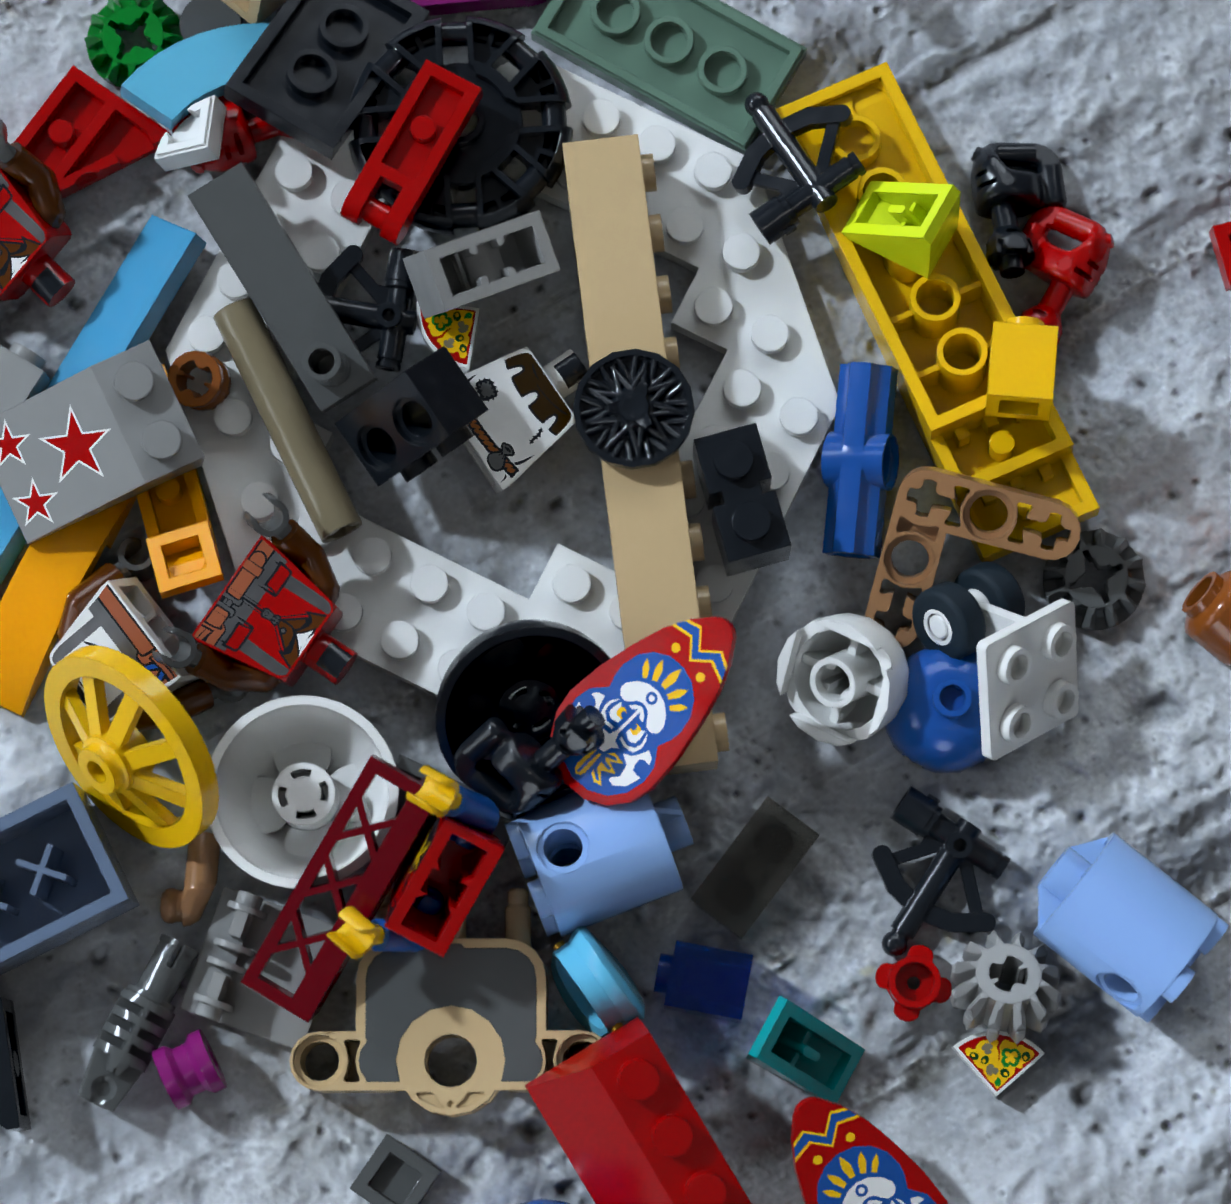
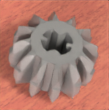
[950,930,1061,1045]

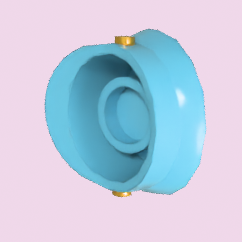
[551,927,645,1037]

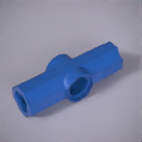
[821,362,899,559]

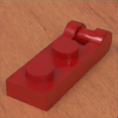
[340,59,483,245]

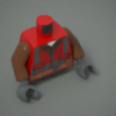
[0,119,75,308]
[152,493,357,693]

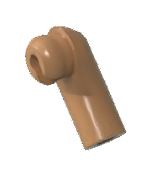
[160,832,220,927]

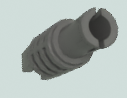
[78,934,199,1112]

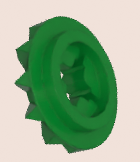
[84,0,184,88]

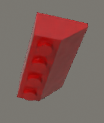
[525,1016,751,1204]

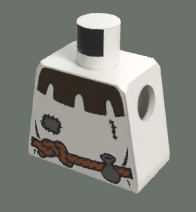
[463,347,587,494]

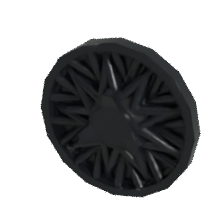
[573,349,695,470]

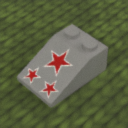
[0,340,205,545]

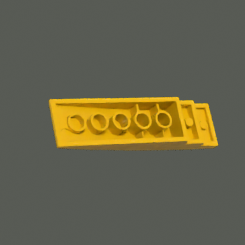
[776,62,1100,562]

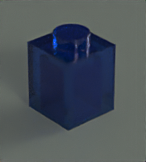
[654,940,754,1024]

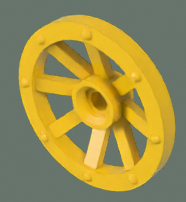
[44,645,219,848]

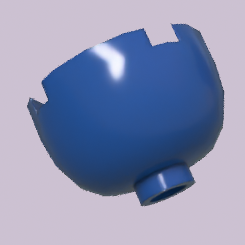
[885,648,987,773]

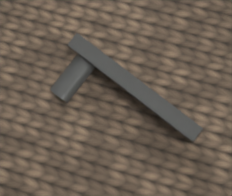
[188,162,378,413]

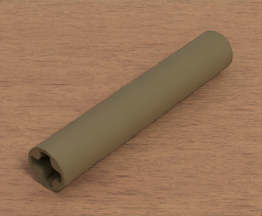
[213,298,362,543]

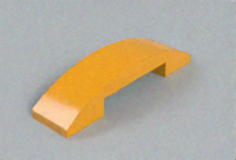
[136,364,224,599]
[0,496,137,718]

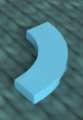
[120,23,269,130]

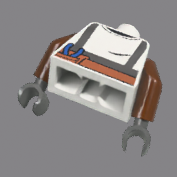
[49,537,248,731]

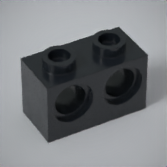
[335,346,489,487]

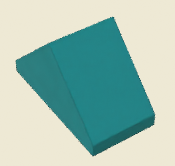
[746,996,865,1103]

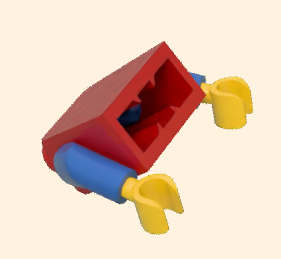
[326,765,505,960]

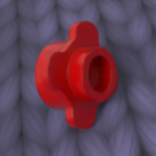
[875,945,952,1022]

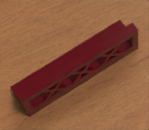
[240,754,433,1023]

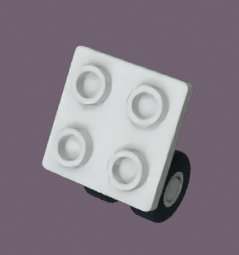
[912,561,1079,761]

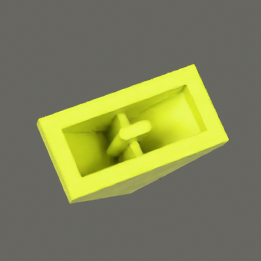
[841,181,961,279]

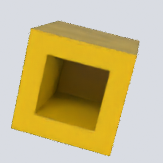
[985,316,1059,421]

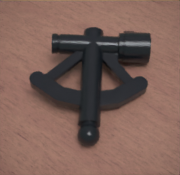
[732,92,866,245]
[318,245,419,372]
[872,786,1011,957]

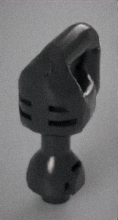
[970,142,1067,279]
[454,704,605,818]

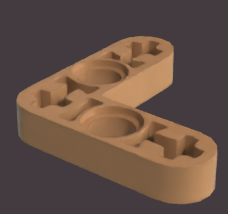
[865,466,1081,648]

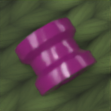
[152,1029,227,1110]

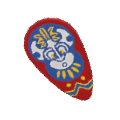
[551,616,737,806]
[791,1097,948,1204]

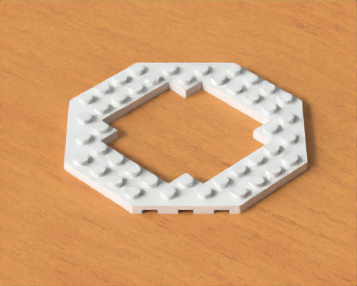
[165,62,837,698]

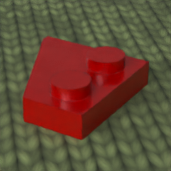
[14,65,170,199]

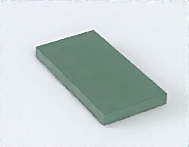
[531,0,807,155]

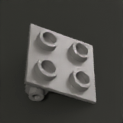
[179,886,334,1048]

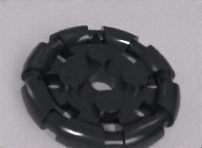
[348,16,573,235]

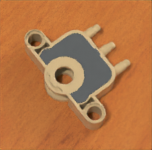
[289,888,601,1118]

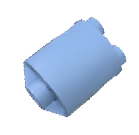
[504,792,694,937]
[1033,832,1229,1023]

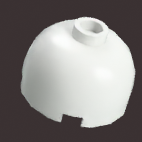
[776,613,909,746]

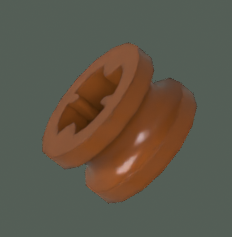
[167,351,232,412]

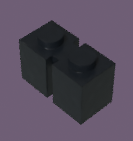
[693,423,792,577]

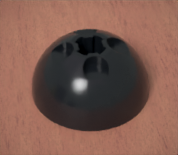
[435,619,611,805]

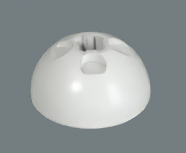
[210,695,399,889]

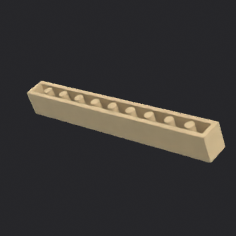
[562,134,729,776]

